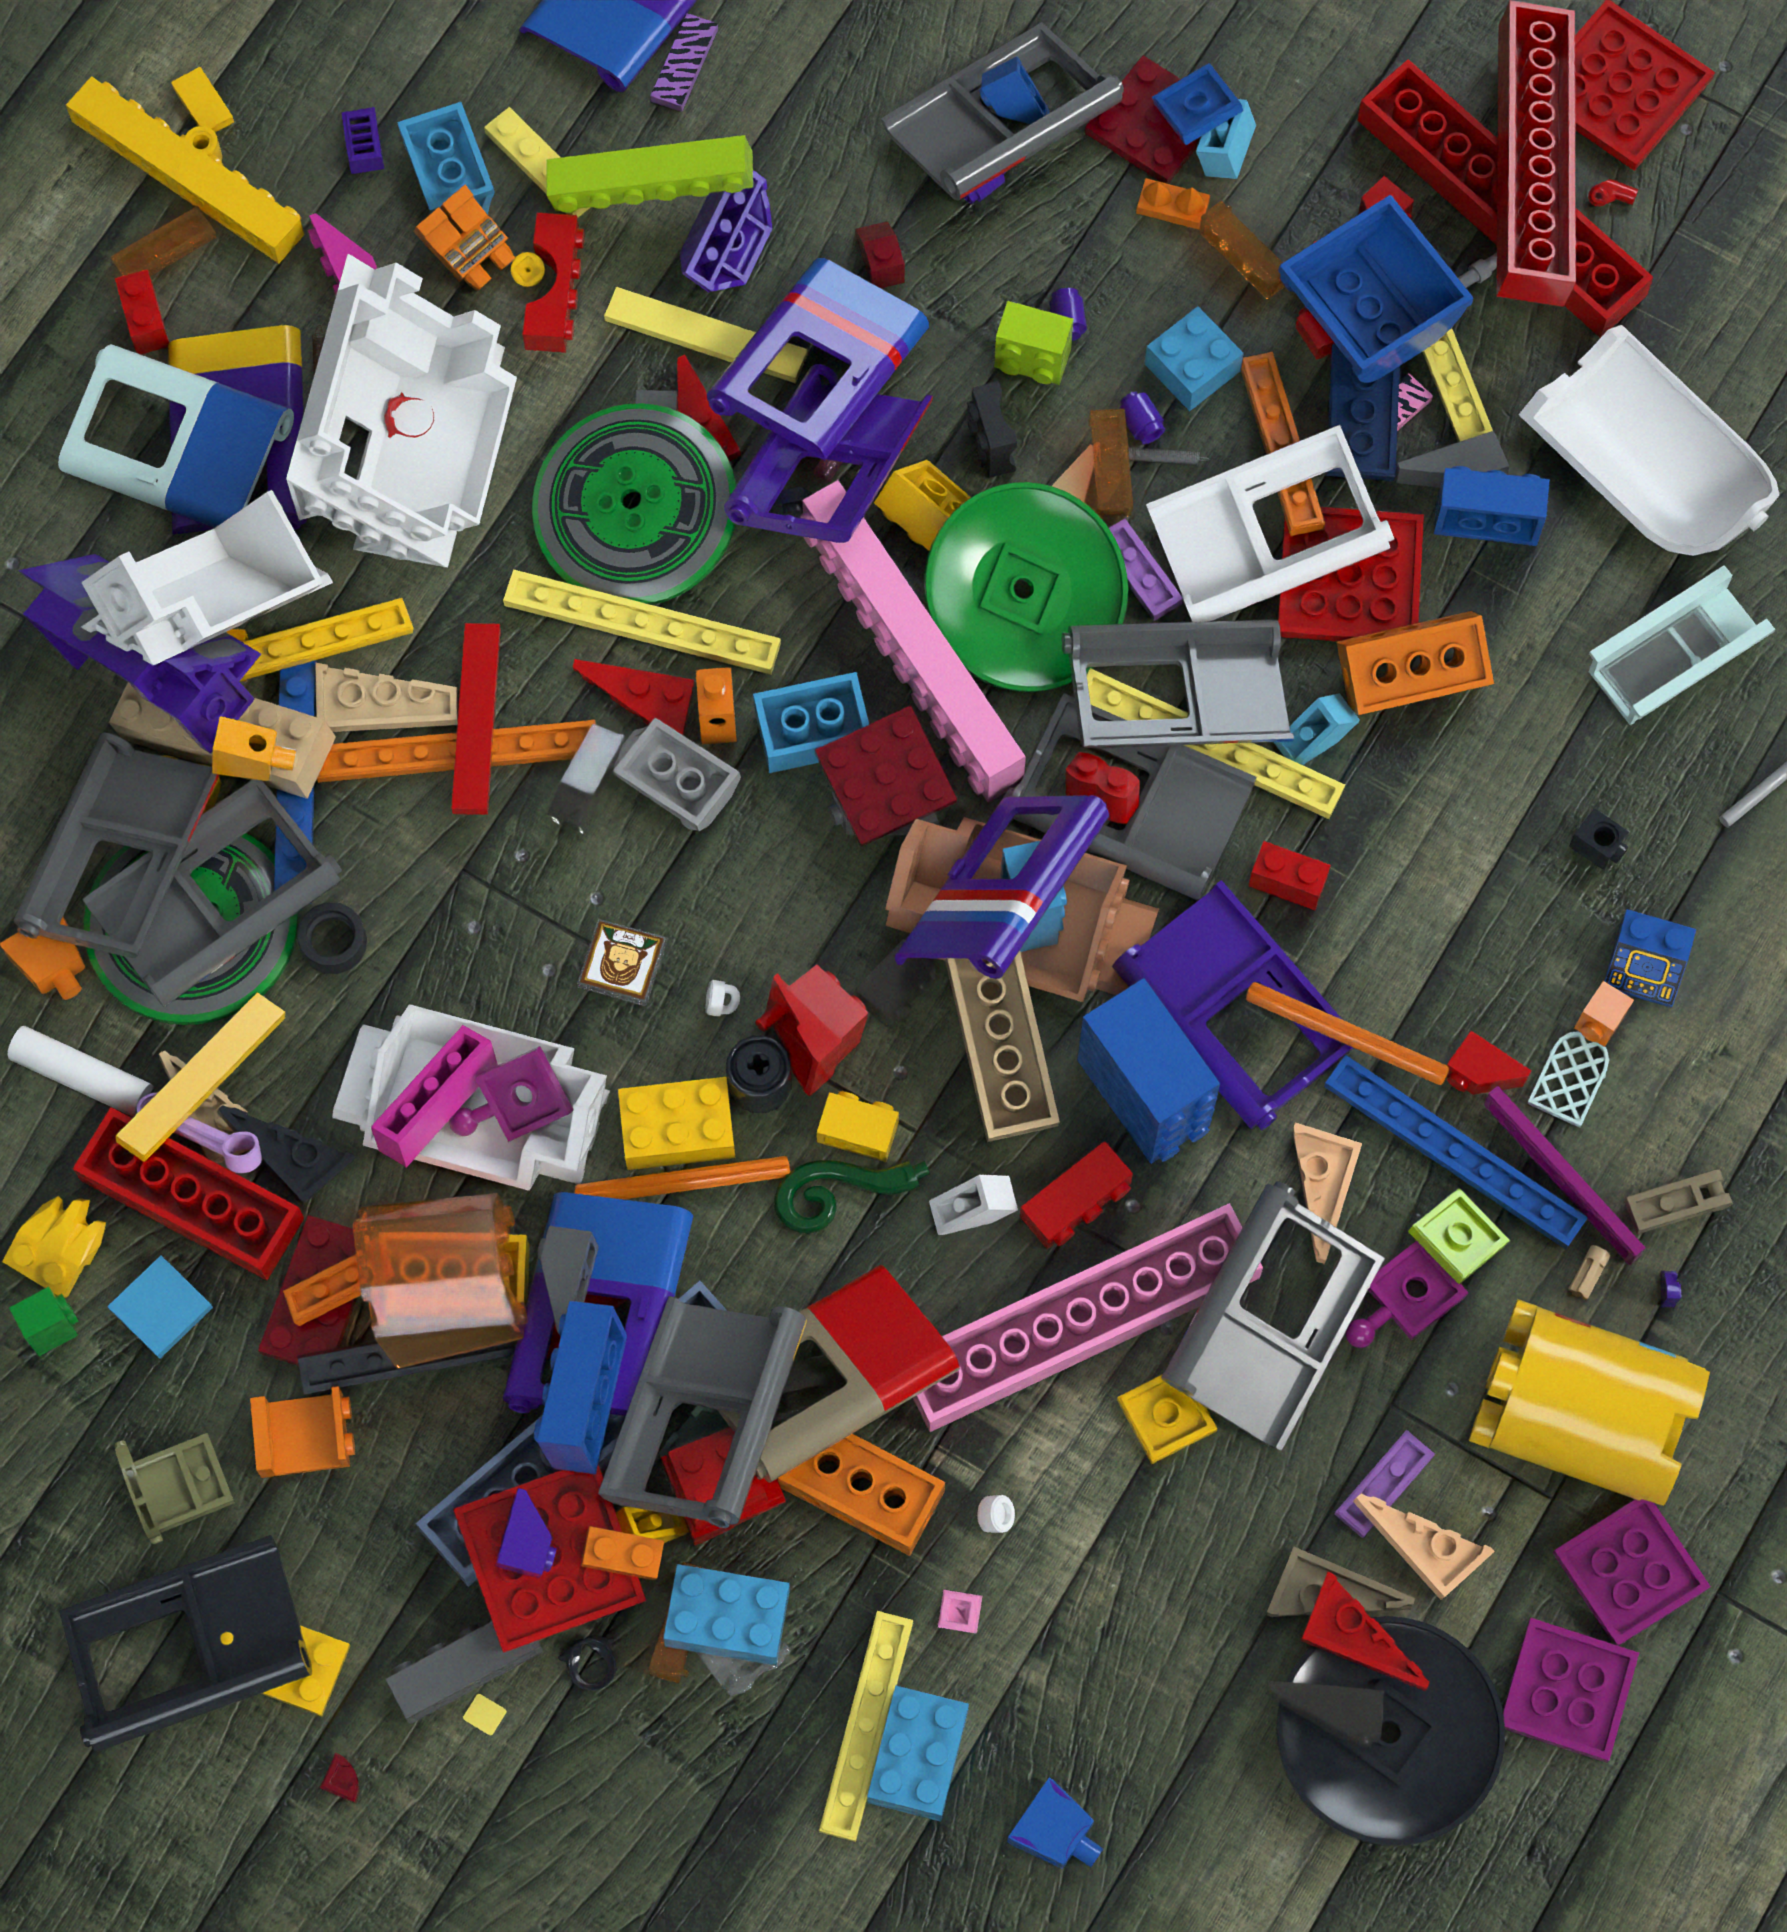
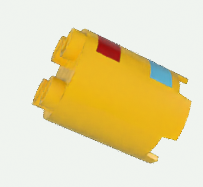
[1469,1299,1710,1506]

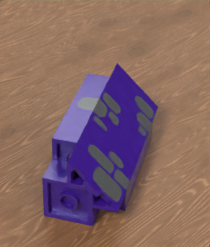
[18,554,261,754]

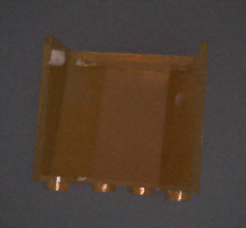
[353,1193,528,1368]

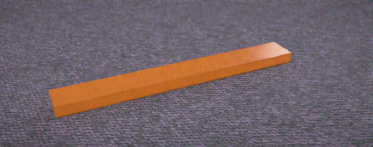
[317,720,599,783]

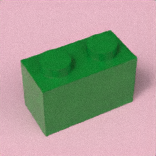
[9,1287,79,1356]

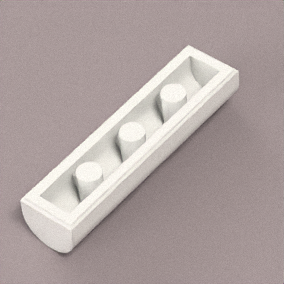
[8,1026,154,1117]

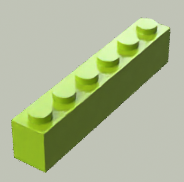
[547,135,753,213]

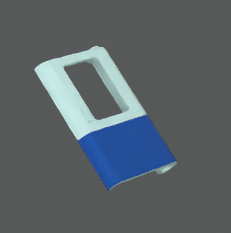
[58,344,294,528]

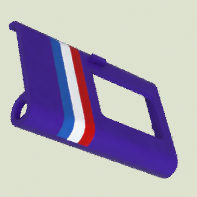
[895,795,1109,979]

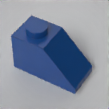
[979,56,1050,124]

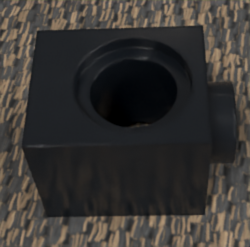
[1569,808,1629,870]

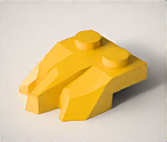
[2,1196,106,1298]

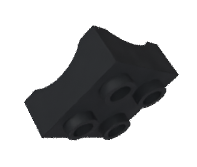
[967,381,1017,478]

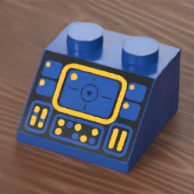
[1604,909,1696,1008]

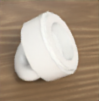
[705,980,740,1016]
[977,1495,1015,1533]

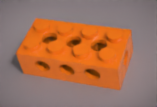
[1336,611,1494,715]
[778,1434,945,1556]

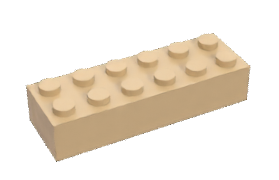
[109,682,336,799]
[945,951,1060,1142]

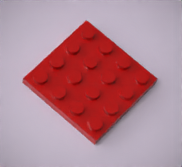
[1575,0,1715,171]
[1278,507,1424,641]
[453,1464,646,1653]

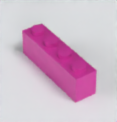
[371,1025,498,1167]

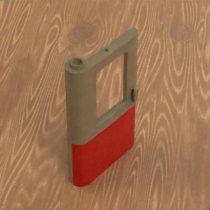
[717,1265,960,1482]

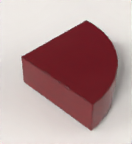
[320,1753,359,1804]

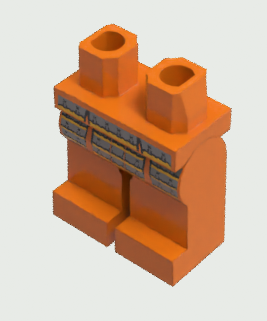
[413,185,515,291]

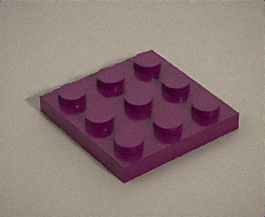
[1553,1499,1711,1646]
[1503,1617,1639,1763]

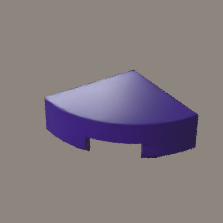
[1661,1270,1681,1308]

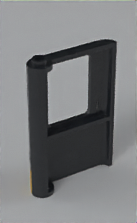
[59,1535,312,1752]

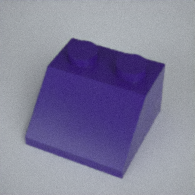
[495,1488,557,1578]

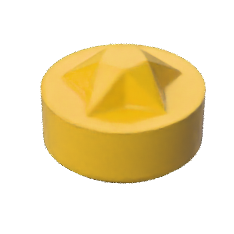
[511,252,545,287]

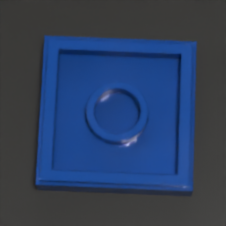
[1152,63,1243,145]

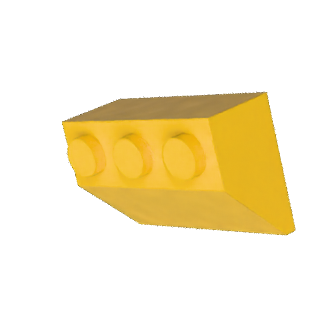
[874,460,971,551]

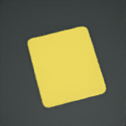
[463,1694,507,1736]

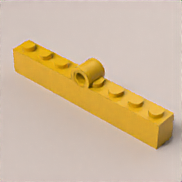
[66,76,305,264]

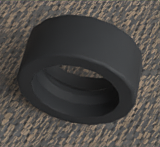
[297,902,367,974]

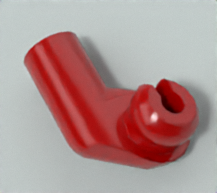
[1588,179,1639,207]

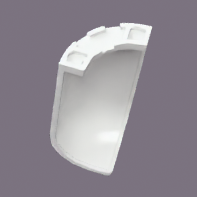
[1519,325,1779,556]

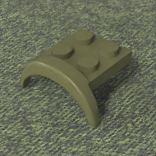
[115,1433,235,1545]

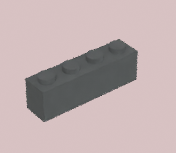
[385,1621,543,1724]

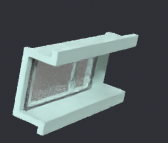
[1588,565,1775,725]

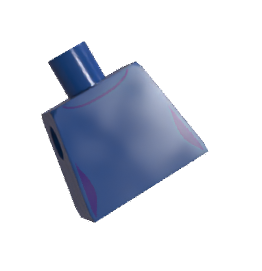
[1007,1777,1103,1869]

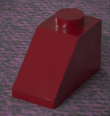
[855,221,905,288]

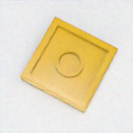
[1117,1374,1217,1464]

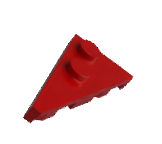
[677,355,741,461]
[573,659,695,736]

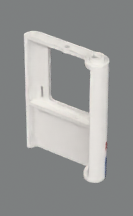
[1146,425,1394,622]

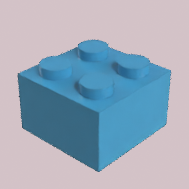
[1145,306,1244,411]

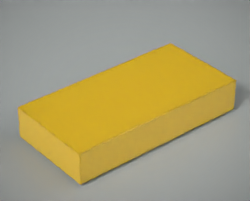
[171,67,234,133]

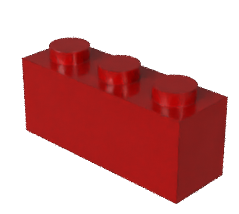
[1020,1141,1133,1249]

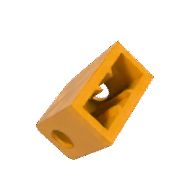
[212,716,297,781]

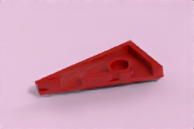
[1301,1572,1429,1691]

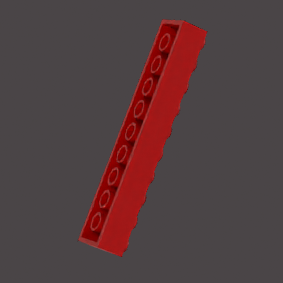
[1496,0,1576,307]
[1357,59,1653,338]

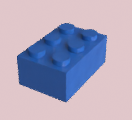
[1434,466,1550,546]

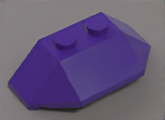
[680,170,773,292]

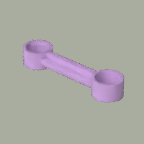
[137,1092,262,1173]

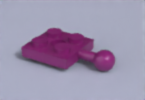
[449,1046,573,1142]
[1345,1240,1468,1348]

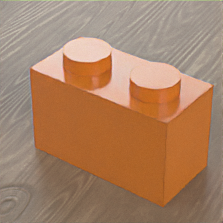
[580,1526,664,1580]

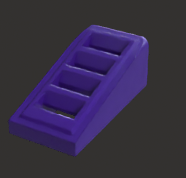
[342,107,385,174]

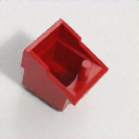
[755,965,868,1097]
[661,1427,786,1546]

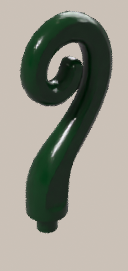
[774,1160,930,1234]

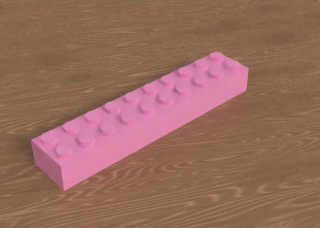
[801,480,1026,803]
[913,1203,1263,1432]

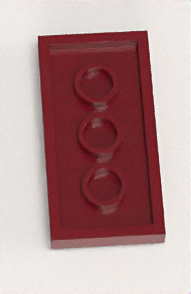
[258,1215,378,1366]

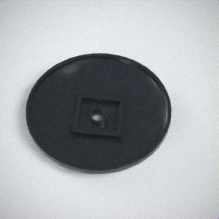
[1276,1616,1505,1846]

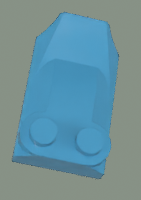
[397,102,495,223]

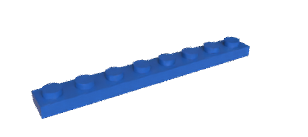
[274,660,317,904]
[1324,1055,1588,1250]

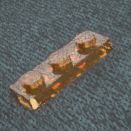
[111,206,217,276]

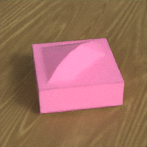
[938,1590,982,1633]

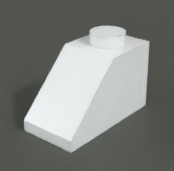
[929,1175,1018,1235]

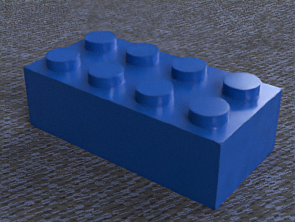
[534,1301,627,1474]

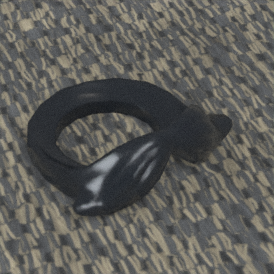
[558,1635,617,1691]

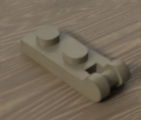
[1624,1170,1733,1234]

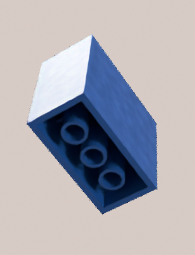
[1077,978,1220,1164]

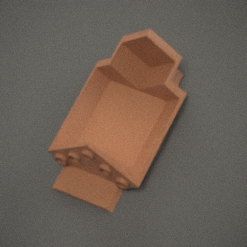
[885,817,1159,1002]

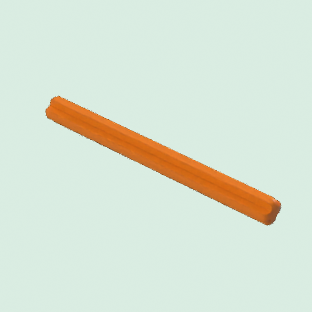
[1246,982,1449,1085]
[574,1156,790,1200]

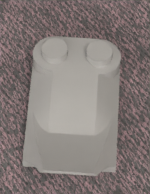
[610,718,741,831]

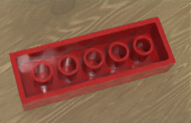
[73,1107,305,1280]

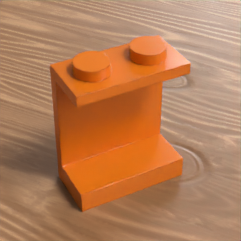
[250,1386,355,1478]

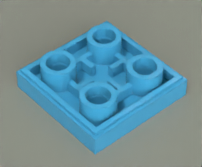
[107,1256,213,1359]

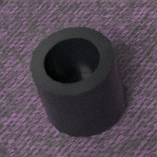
[726,1035,792,1113]

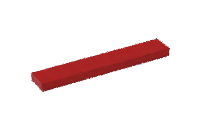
[451,623,501,815]

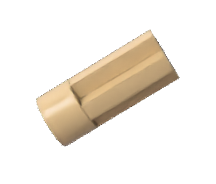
[1568,1245,1611,1300]

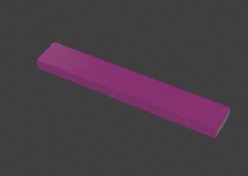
[1484,1086,1646,1265]

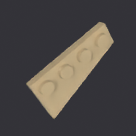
[315,663,458,732]

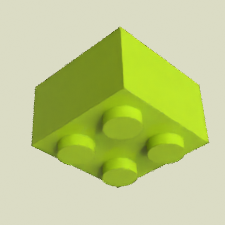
[994,301,1074,385]

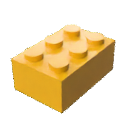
[618,1077,735,1170]

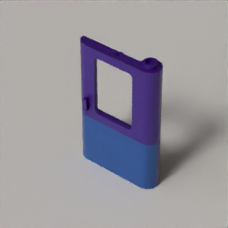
[519,0,697,92]
[503,1192,694,1416]

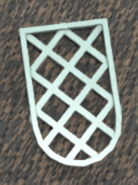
[1527,1031,1609,1128]

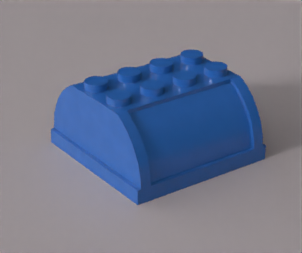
[1278,195,1474,383]

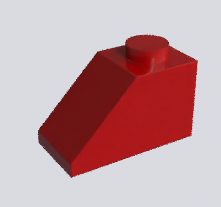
[1446,1031,1532,1095]

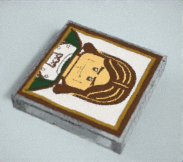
[577,919,667,1006]

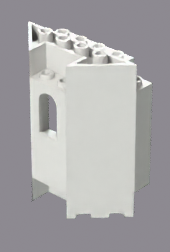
[286,254,517,568]

